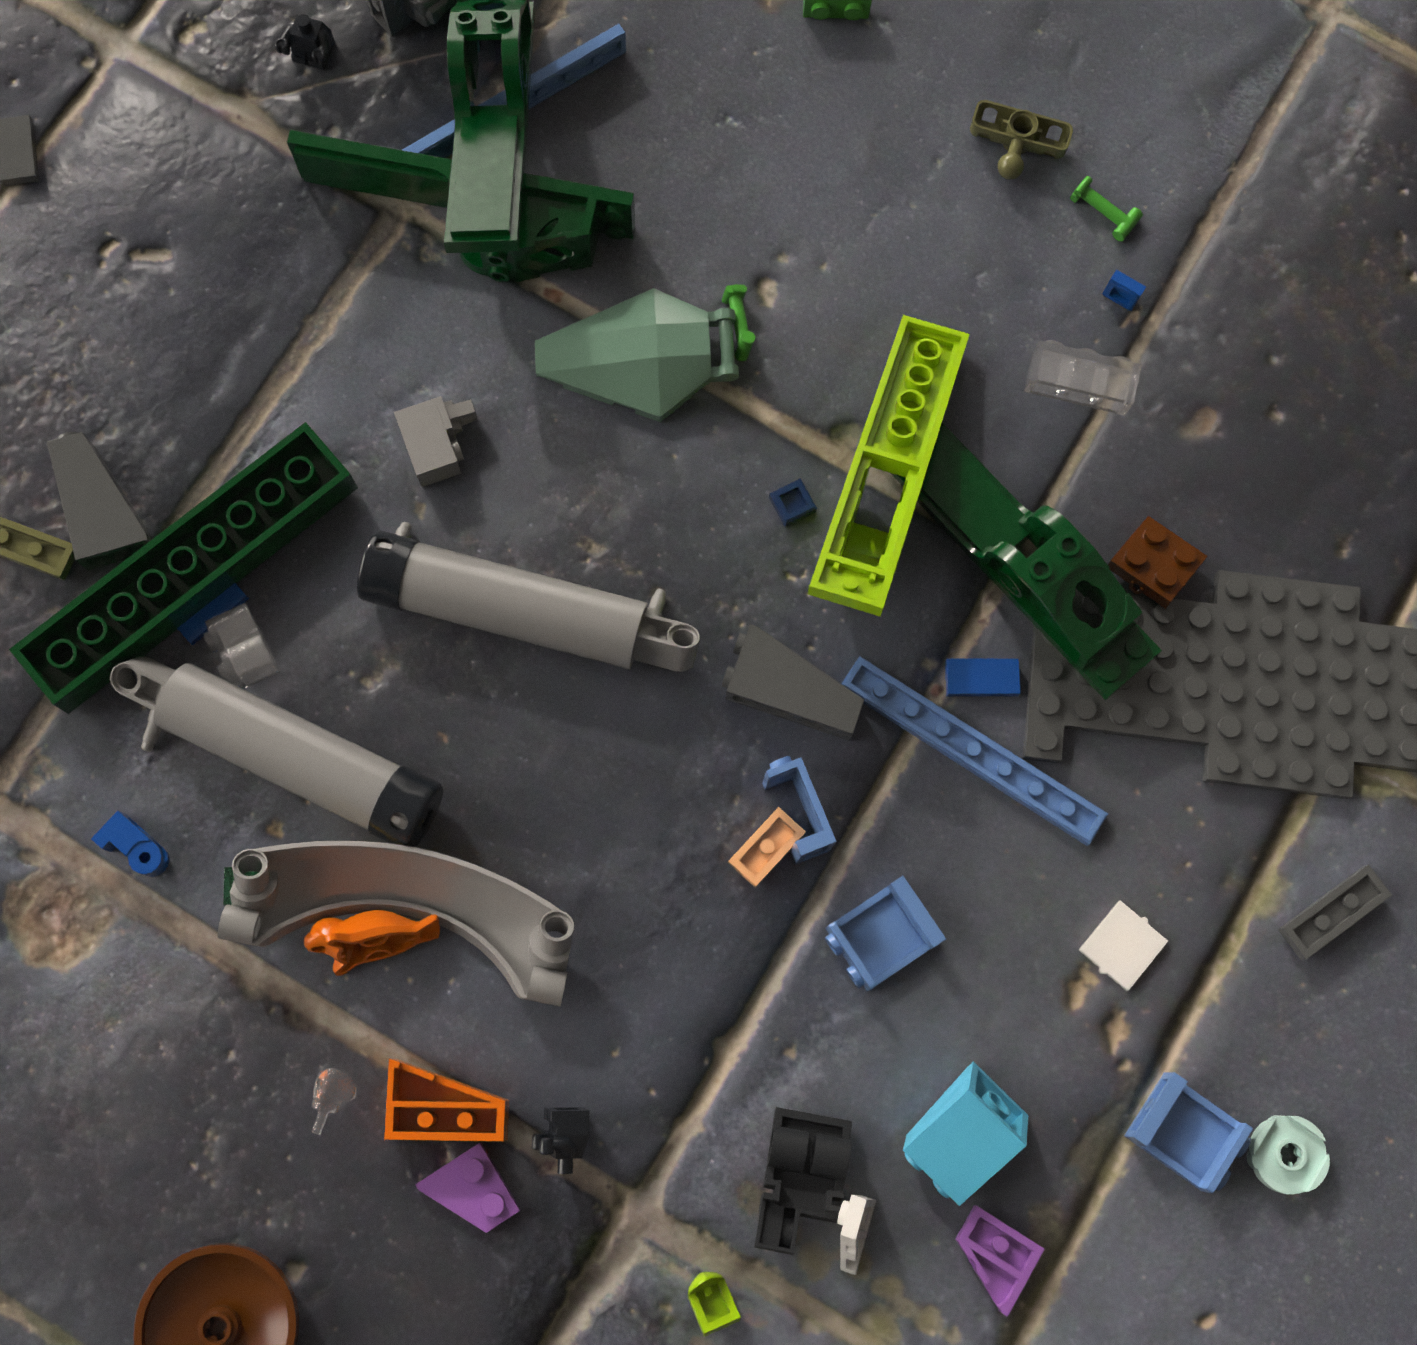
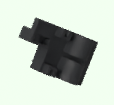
[754,1107,852,1255]

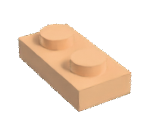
[728,807,806,888]

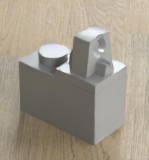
[394,396,478,487]

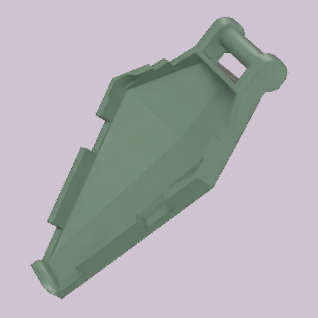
[535,288,739,422]

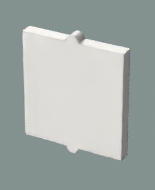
[1079,900,1168,991]

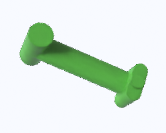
[1070,176,1143,242]
[722,284,755,361]

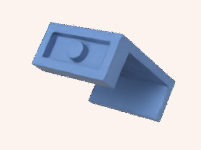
[762,756,837,865]

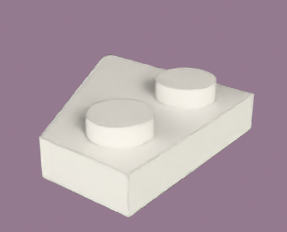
[837,1194,876,1275]

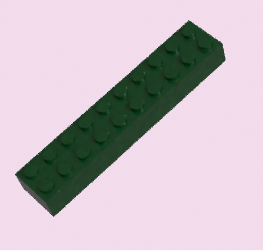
[9,422,358,714]

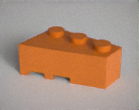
[384,1058,509,1142]

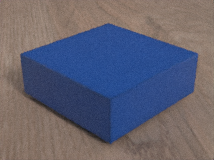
[1102,269,1146,311]

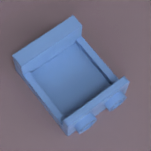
[825,876,946,991]
[1124,1072,1253,1193]

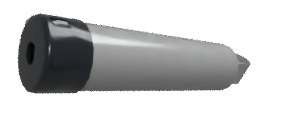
[357,522,700,672]
[110,656,444,847]

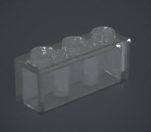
[1024,340,1142,416]

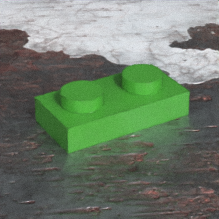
[803,0,872,20]

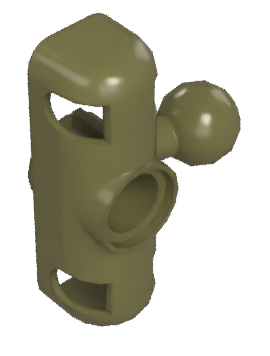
[970,100,1073,180]

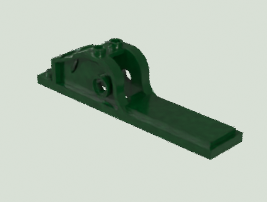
[444,0,535,253]
[287,130,635,282]
[891,423,1162,701]

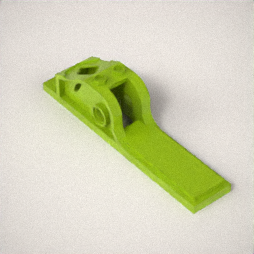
[807,315,970,617]

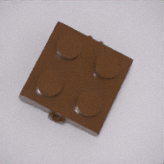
[1108,516,1207,609]

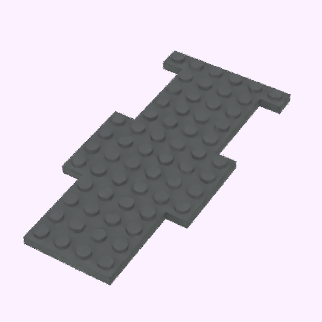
[1022,570,1417,799]

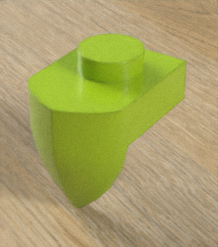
[688,1272,741,1337]

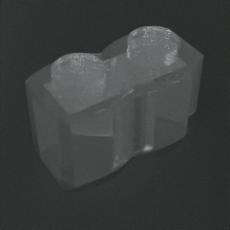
[203,603,280,689]

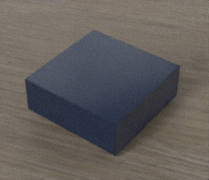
[769,478,817,527]

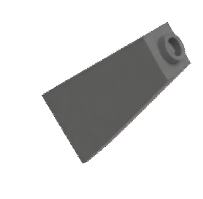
[47,432,153,571]

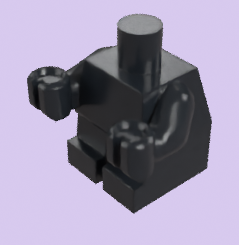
[275,14,335,70]
[532,1107,590,1174]

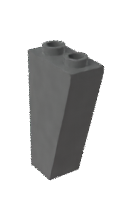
[722,624,864,741]

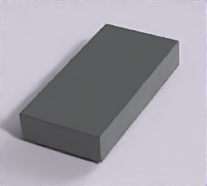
[0,115,39,186]

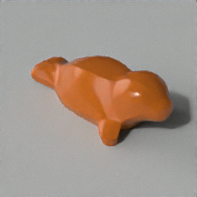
[304,910,440,976]

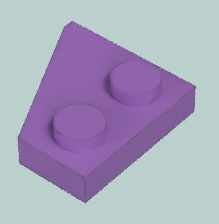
[415,1142,521,1233]
[955,1205,1044,1317]

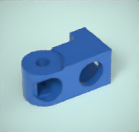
[91,811,169,877]

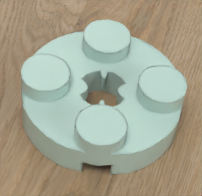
[1247,1115,1330,1194]

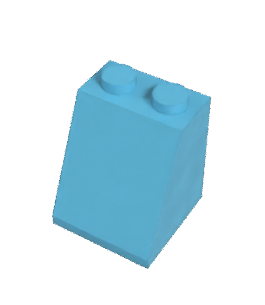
[903,1061,1029,1206]

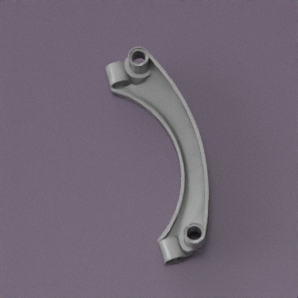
[218,841,574,1007]

